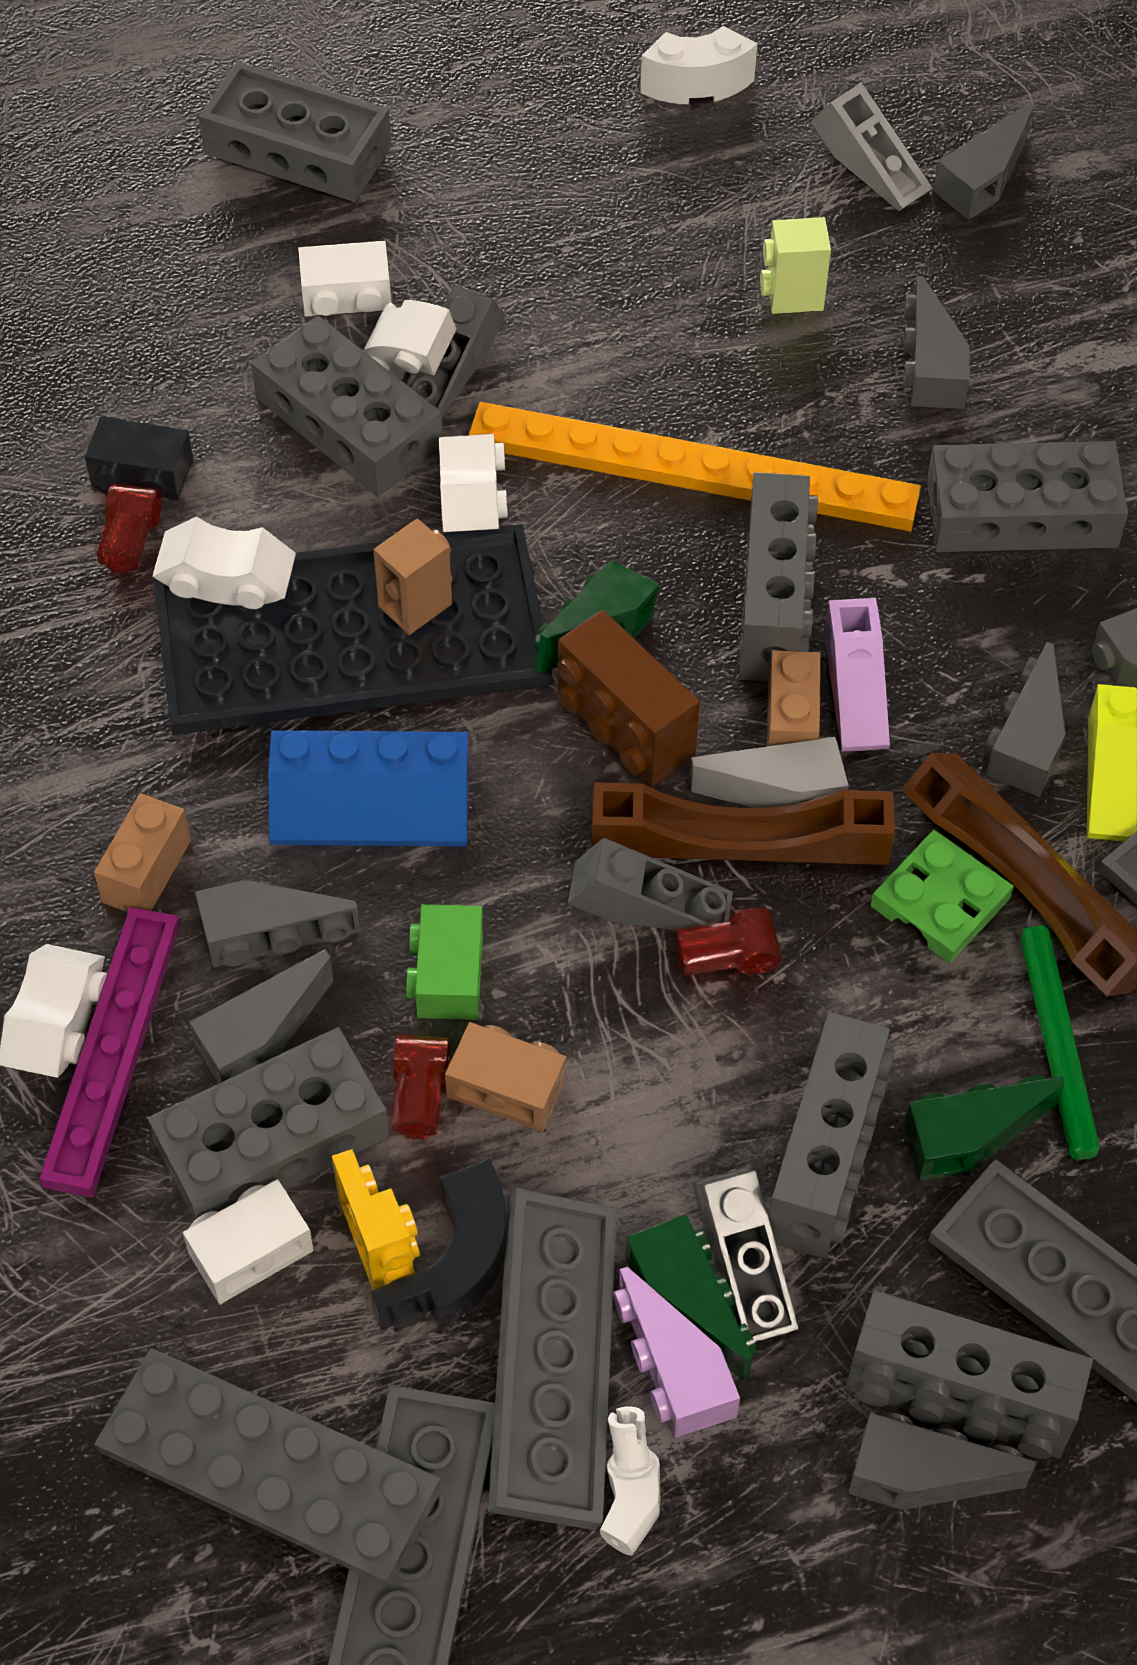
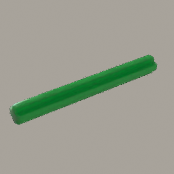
[1020,925,1100,1160]

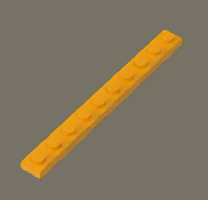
[469,402,921,532]

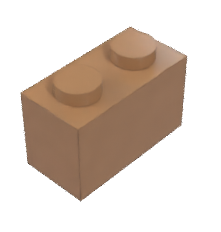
[374,518,452,635]
[767,650,820,746]
[94,793,191,912]
[445,1022,566,1132]

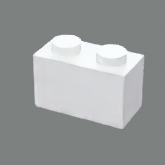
[298,241,391,316]
[183,1179,314,1305]

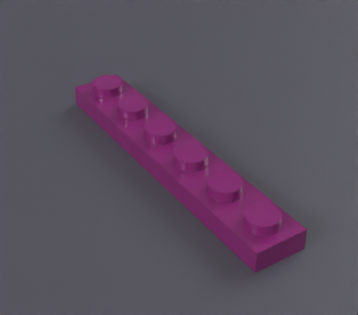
[39,907,181,1198]

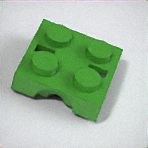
[871,830,1014,964]

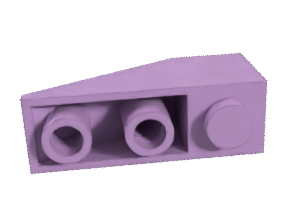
[824,598,890,752]
[613,1267,740,1438]

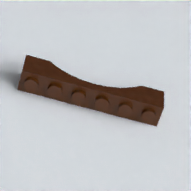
[901,753,1137,996]
[592,782,895,865]

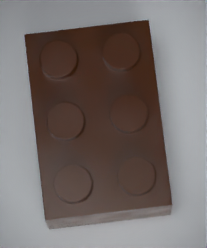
[557,609,700,787]

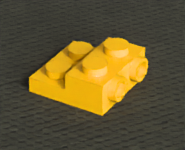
[332,1149,420,1290]

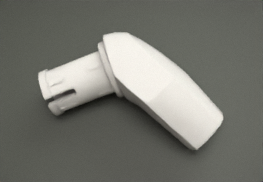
[600,1406,660,1555]

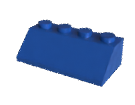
[268,730,469,846]

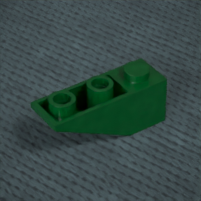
[534,560,660,673]
[904,1076,1065,1181]
[625,1214,757,1380]

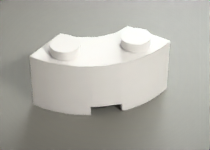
[640,26,757,104]
[363,300,456,380]
[439,434,508,532]
[153,517,296,609]
[0,944,107,1078]

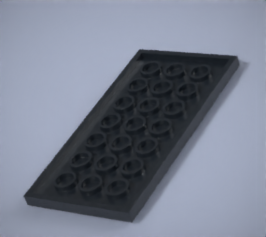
[153,524,552,736]

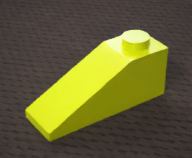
[1087,684,1137,842]

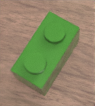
[407,904,483,1020]

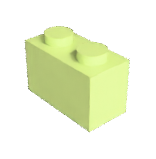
[760,217,831,314]

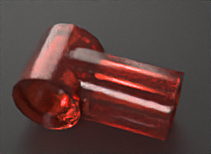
[97,483,162,574]
[676,908,782,976]
[391,1034,450,1140]

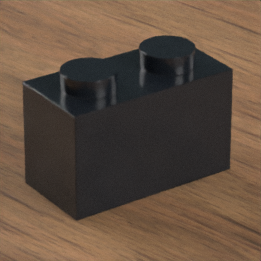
[85,415,193,501]

